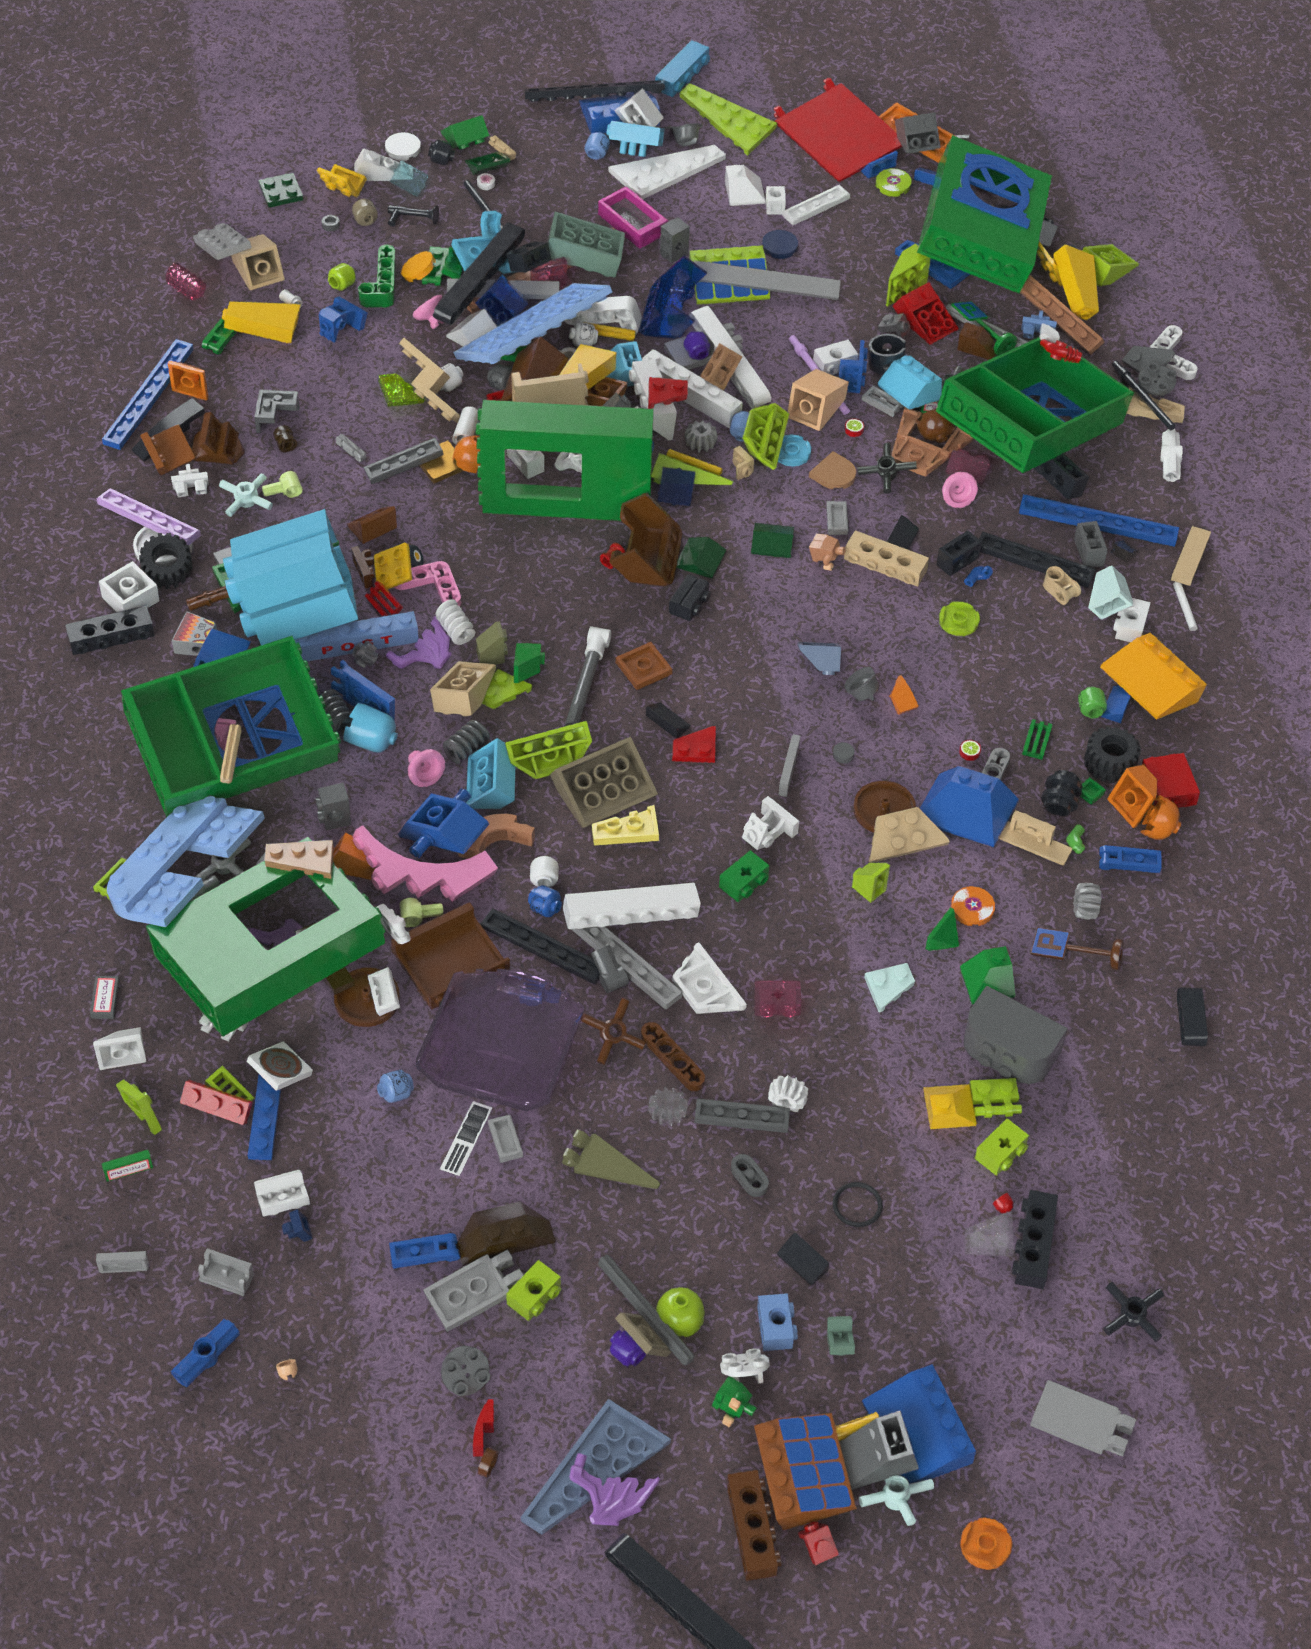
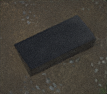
[887,515,919,550]
[646,702,691,739]
[777,1232,829,1286]

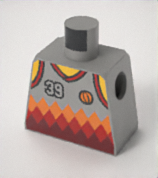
[172,612,217,656]

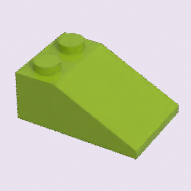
[1082,244,1139,286]

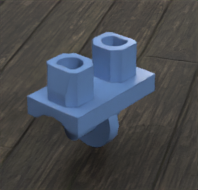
[1021,310,1057,339]

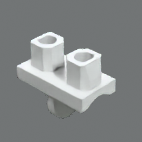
[171,464,209,497]

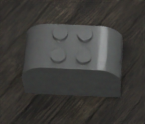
[963,986,1068,1084]

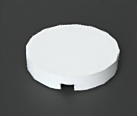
[385,133,421,161]

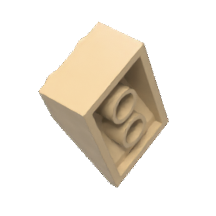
[430,661,496,716]

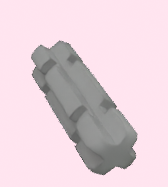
[336,434,367,462]

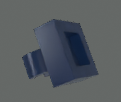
[282,1209,313,1242]

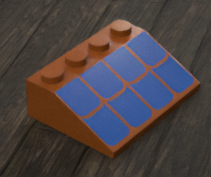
[754,1413,857,1530]

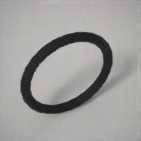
[832,1182,883,1227]

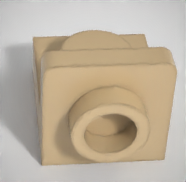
[733,446,754,480]

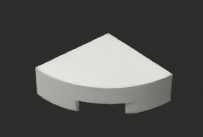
[1039,323,1060,343]

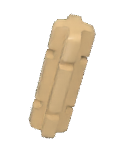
[489,135,516,161]

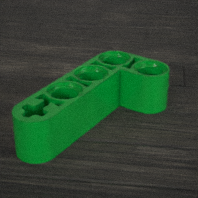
[358,245,396,307]

